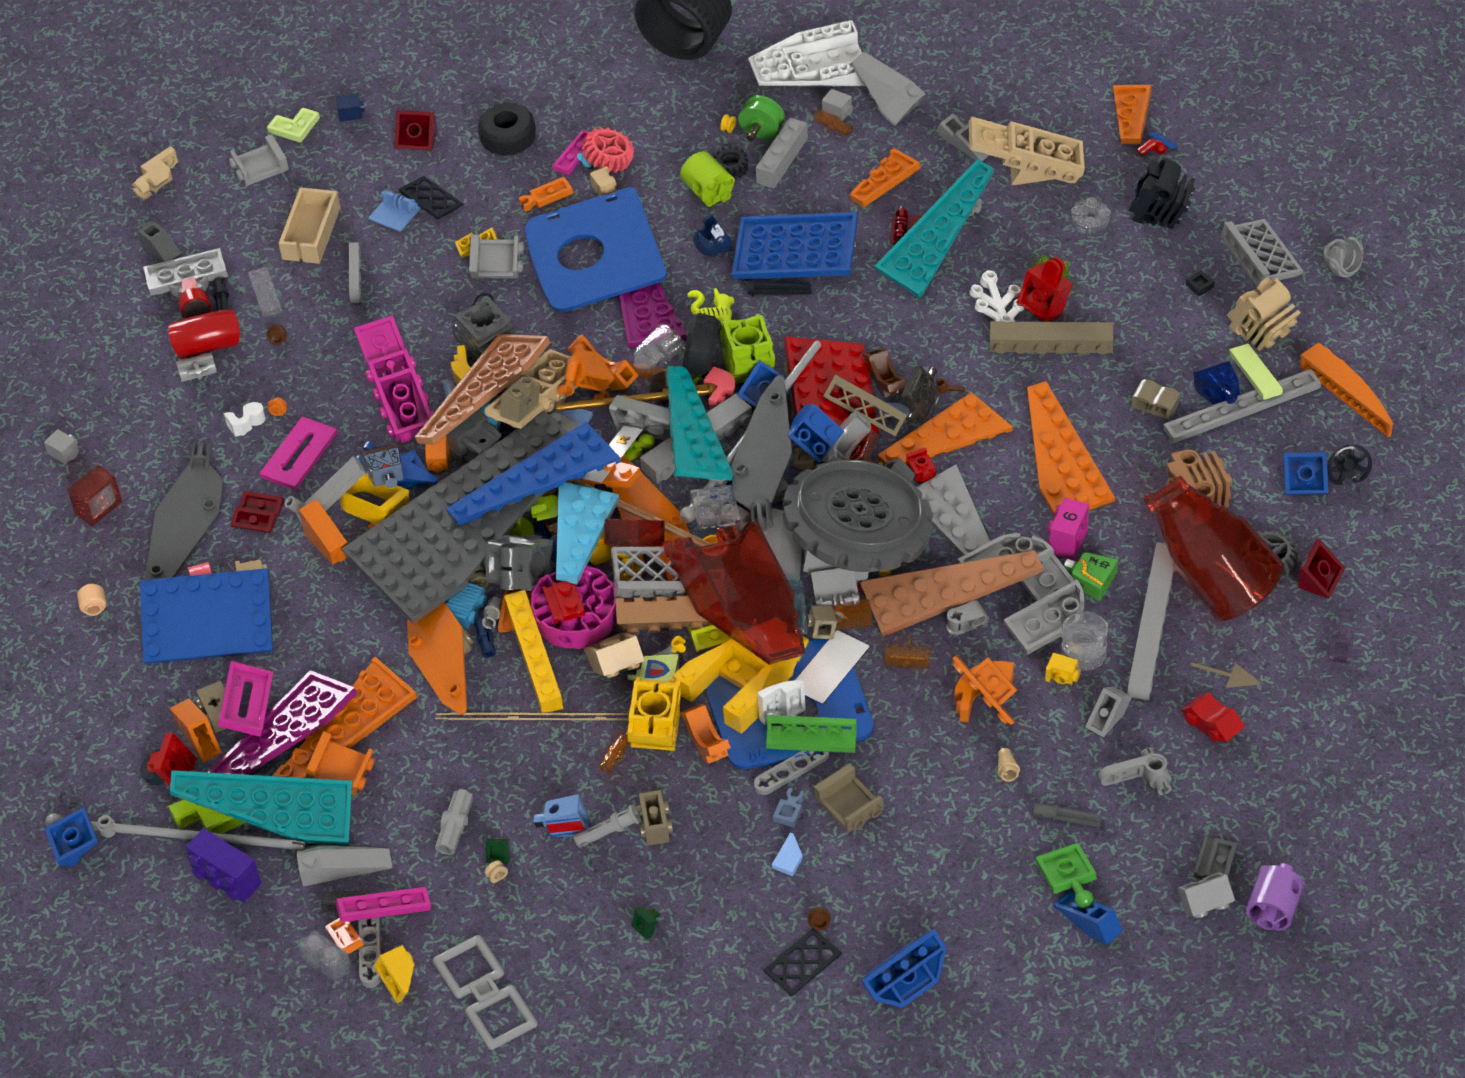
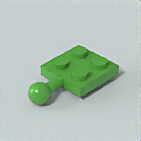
[1036,843,1097,908]

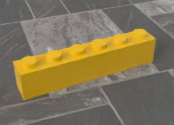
[504,590,563,713]

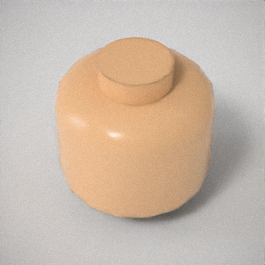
[77,584,106,616]

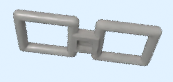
[433,935,538,1050]

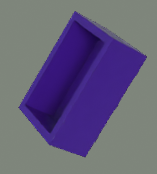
[186,828,261,903]

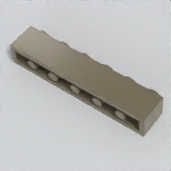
[990,321,1113,355]

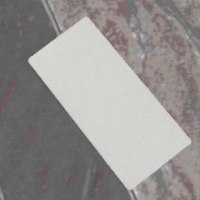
[796,630,869,703]

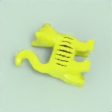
[687,288,734,329]

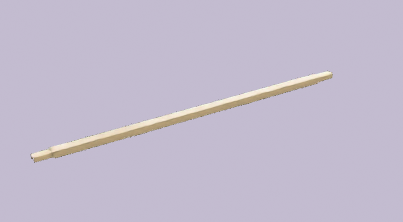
[566,478,722,556]
[435,713,629,720]

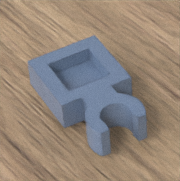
[773,788,804,828]

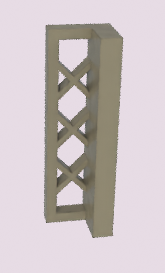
[823,375,909,437]

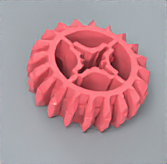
[582,127,634,173]

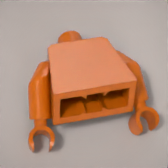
[557,344,614,399]

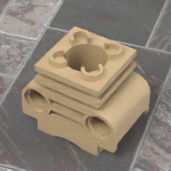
[1227,277,1301,351]

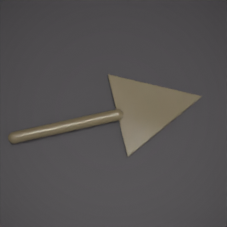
[1190,663,1262,688]

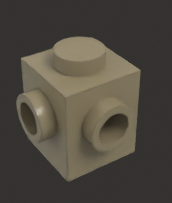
[806,606,837,639]

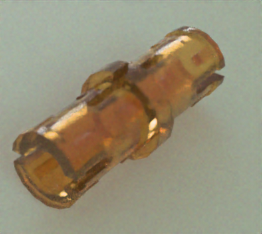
[814,109,853,137]
[598,732,630,774]

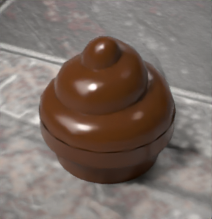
[267,325,287,345]
[807,907,831,930]

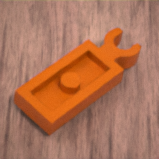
[519,177,573,211]

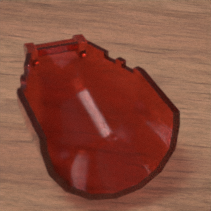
[1144,476,1284,621]

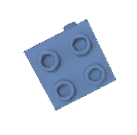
[368,190,421,232]

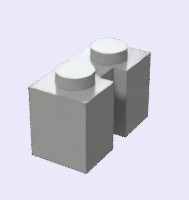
[1177,872,1235,918]

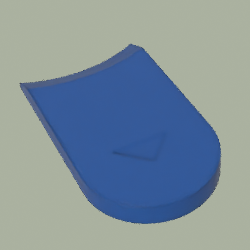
[1148,131,1177,148]

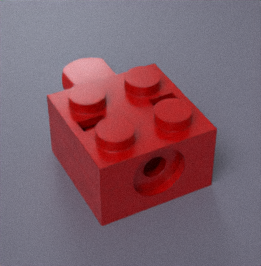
[1017,257,1073,322]

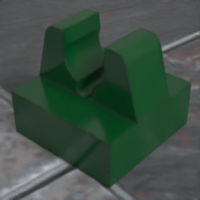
[486,838,510,864]
[631,906,660,940]

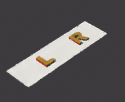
[582,426,643,483]

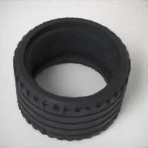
[634,0,732,60]

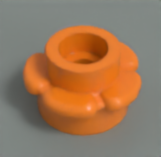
[268,397,287,416]

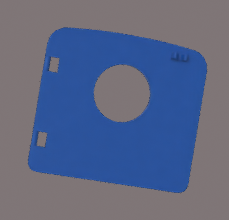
[525,187,667,312]
[705,639,874,769]

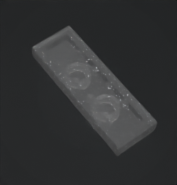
[248,267,282,317]

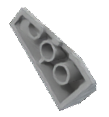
[851,52,925,125]
[297,844,393,886]

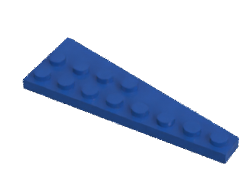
[446,422,621,526]

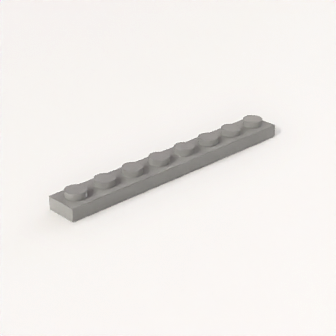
[1163,369,1321,444]

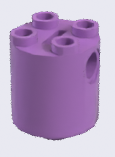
[1246,864,1304,931]

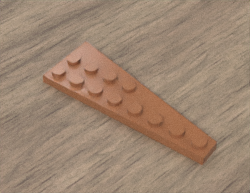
[860,550,1044,636]

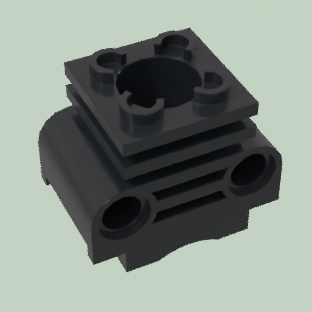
[1128,157,1195,229]

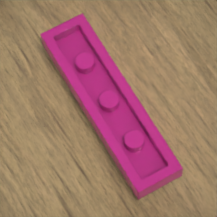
[336,887,431,922]

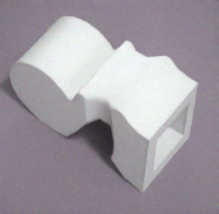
[223,402,265,437]

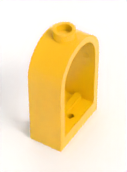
[340,474,410,525]

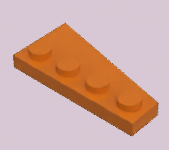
[1113,85,1152,144]
[850,148,921,208]

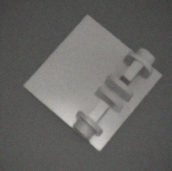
[811,568,860,612]

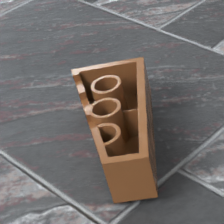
[616,595,709,635]

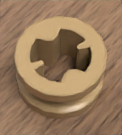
[485,860,508,883]

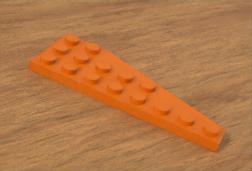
[1027,381,1115,517]

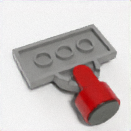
[143,248,228,319]

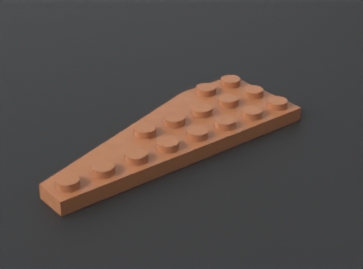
[415,334,550,445]

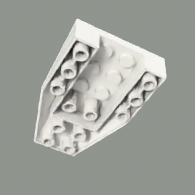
[748,20,866,86]

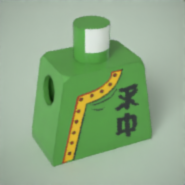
[1064,552,1118,601]

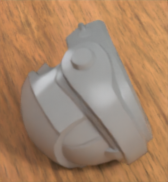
[1323,236,1364,278]

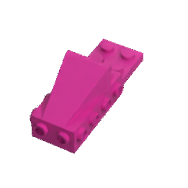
[354,315,434,443]

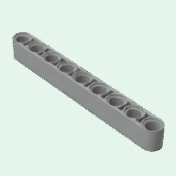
[1127,542,1178,700]

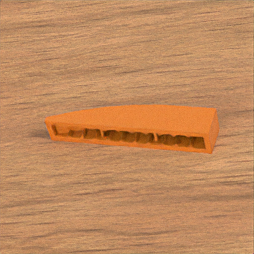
[1300,343,1393,437]

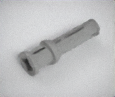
[574,804,641,848]

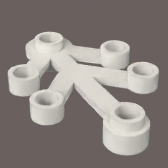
[970,270,1025,322]

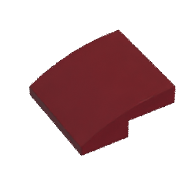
[230,491,285,533]

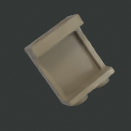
[814,763,884,833]

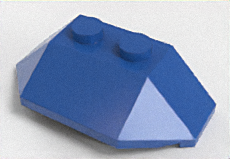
[861,929,947,1008]

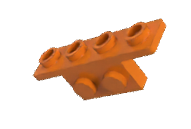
[952,655,1017,725]

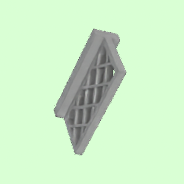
[1221,219,1303,287]
[611,547,704,599]

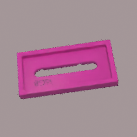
[259,417,338,490]
[217,661,273,737]

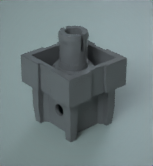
[446,409,502,465]

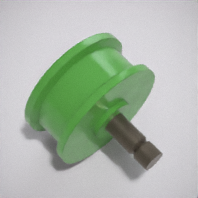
[738,96,785,141]

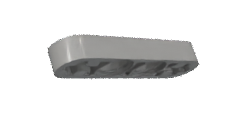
[349,242,361,303]
[754,750,829,795]
[359,917,381,988]

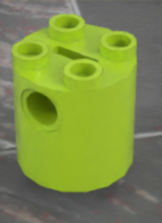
[680,151,735,207]

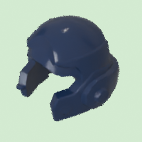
[693,214,732,257]

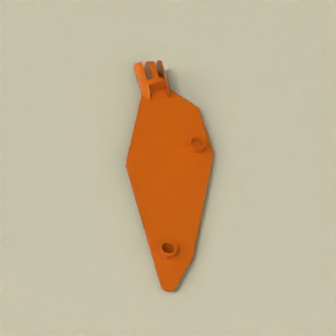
[611,456,689,581]
[407,602,467,715]

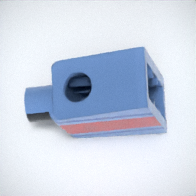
[534,794,589,837]

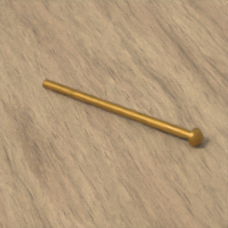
[556,383,716,412]

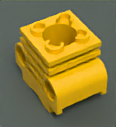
[627,677,681,751]

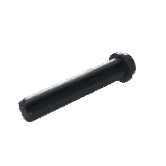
[748,280,812,297]

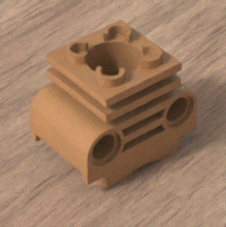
[1165,450,1232,526]

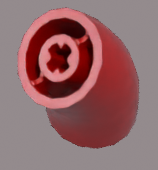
[168,309,240,359]

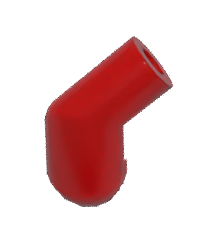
[1136,139,1167,157]

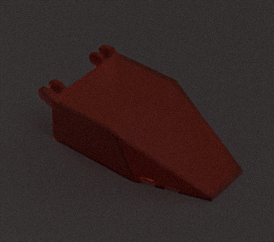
[663,521,806,665]

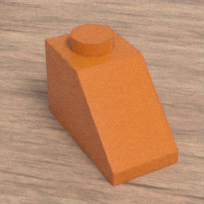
[425,436,450,473]

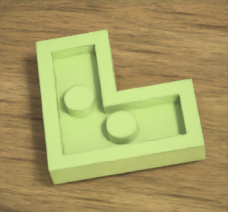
[267,108,320,143]

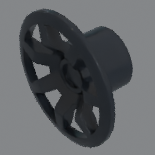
[1327,444,1372,485]

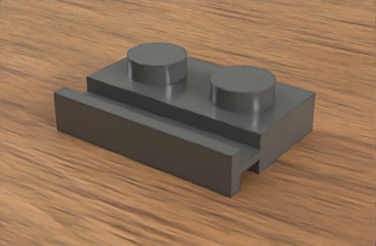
[1194,835,1238,878]

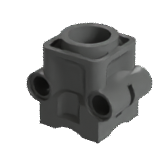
[484,535,553,591]

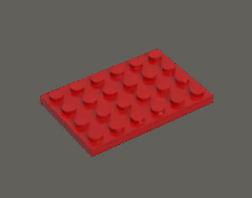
[784,336,879,440]

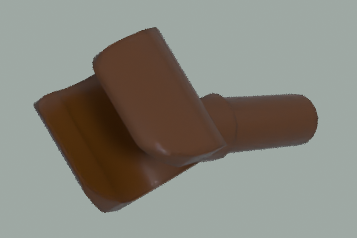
[936,378,965,393]

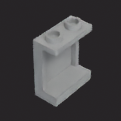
[229,134,289,186]
[469,235,524,278]

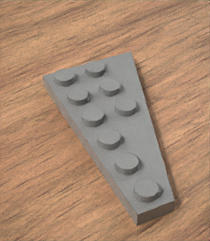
[917,465,990,556]

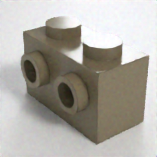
[636,790,673,846]

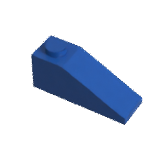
[1053,891,1123,945]

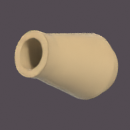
[998,748,1020,781]

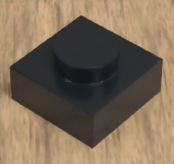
[1186,270,1215,296]

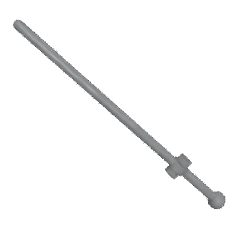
[680,341,821,523]
[45,813,305,850]

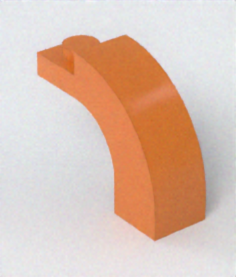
[567,335,638,390]
[954,661,1014,722]
[680,704,731,764]

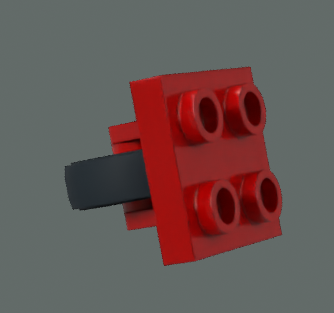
[140,733,197,787]

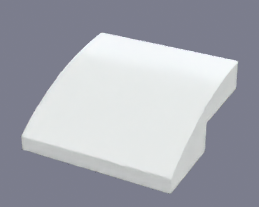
[757,680,806,725]

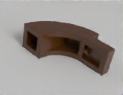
[863,347,908,398]

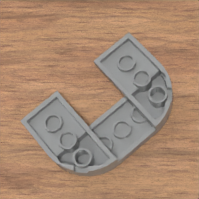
[958,533,1085,655]

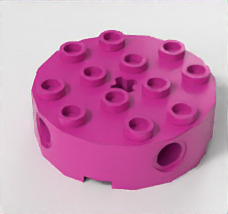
[531,565,617,649]

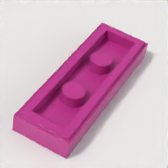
[552,130,589,175]

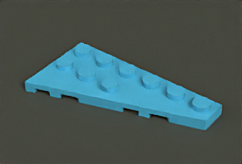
[556,482,619,584]

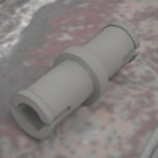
[482,597,502,629]

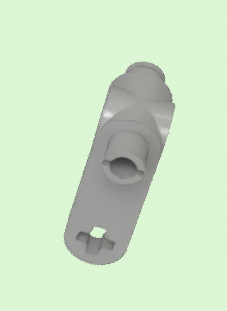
[1098,747,1172,795]

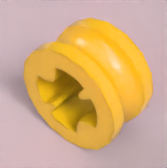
[720,114,736,133]

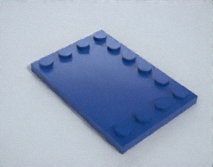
[732,212,858,280]
[140,568,273,664]

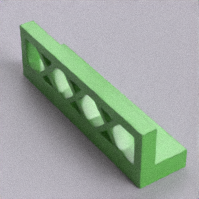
[766,715,857,753]

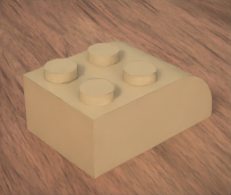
[583,632,645,678]

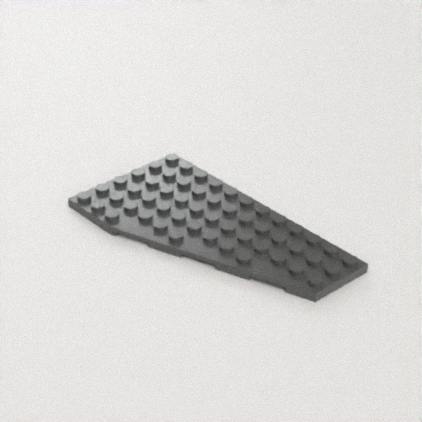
[342,411,568,624]

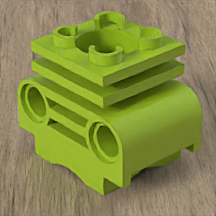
[720,314,775,384]

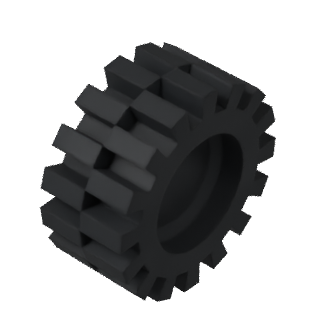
[714,146,748,180]

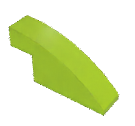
[168,800,246,834]

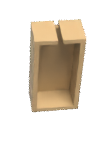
[279,187,341,264]

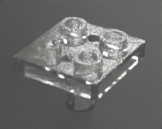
[690,485,741,530]

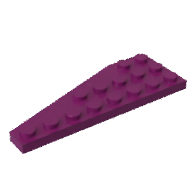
[208,670,357,775]

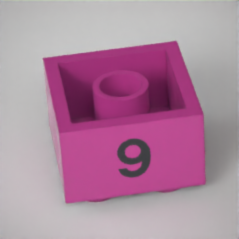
[1047,498,1089,561]

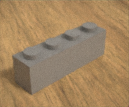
[756,118,808,188]

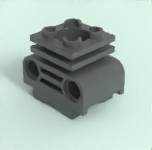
[452,297,515,363]

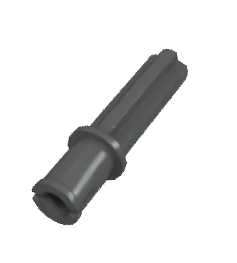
[1033,802,1102,827]

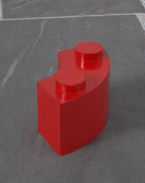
[1181,693,1245,742]

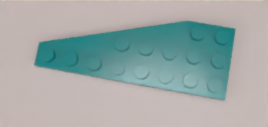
[170,771,352,846]

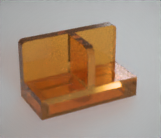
[885,637,931,669]

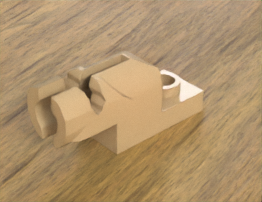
[132,146,178,200]

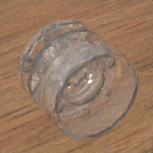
[1061,611,1108,671]

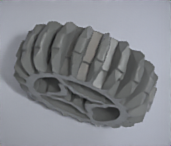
[1239,528,1298,582]

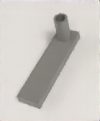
[285,456,366,524]

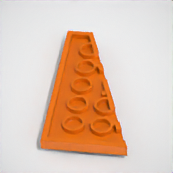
[878,392,1013,464]

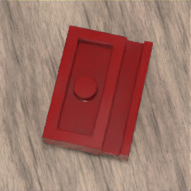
[542,581,585,624]

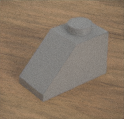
[1085,687,1132,737]

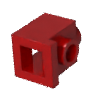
[906,448,936,484]

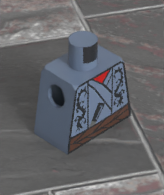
[360,442,403,488]

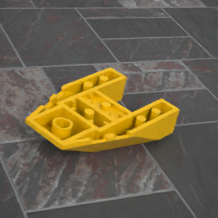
[673,619,809,734]

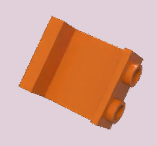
[306,731,375,796]

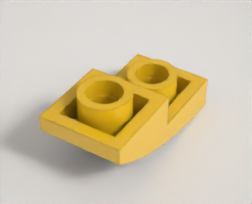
[455,228,499,257]

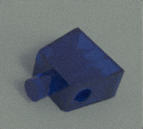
[1193,361,1240,404]

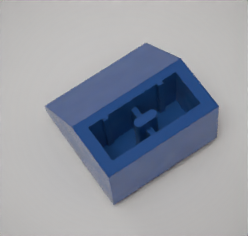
[788,404,844,463]

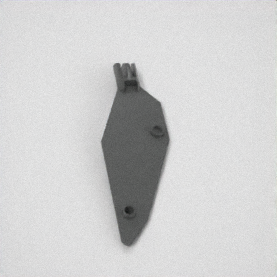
[731,375,792,531]
[144,442,223,580]

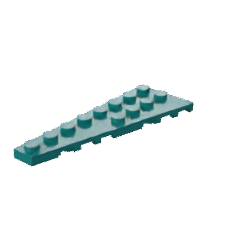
[875,159,994,299]
[665,366,734,481]

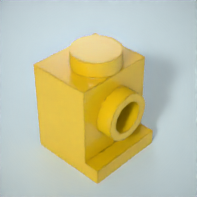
[1045,653,1081,685]

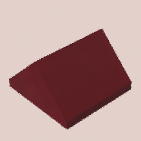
[394,110,438,151]
[1298,539,1345,599]

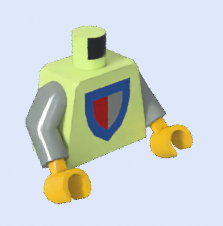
[628,636,686,682]

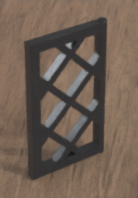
[399,176,464,220]
[763,928,842,997]

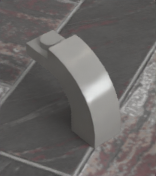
[822,410,871,463]

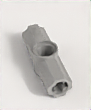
[435,789,473,855]

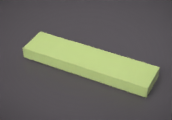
[1229,344,1283,400]

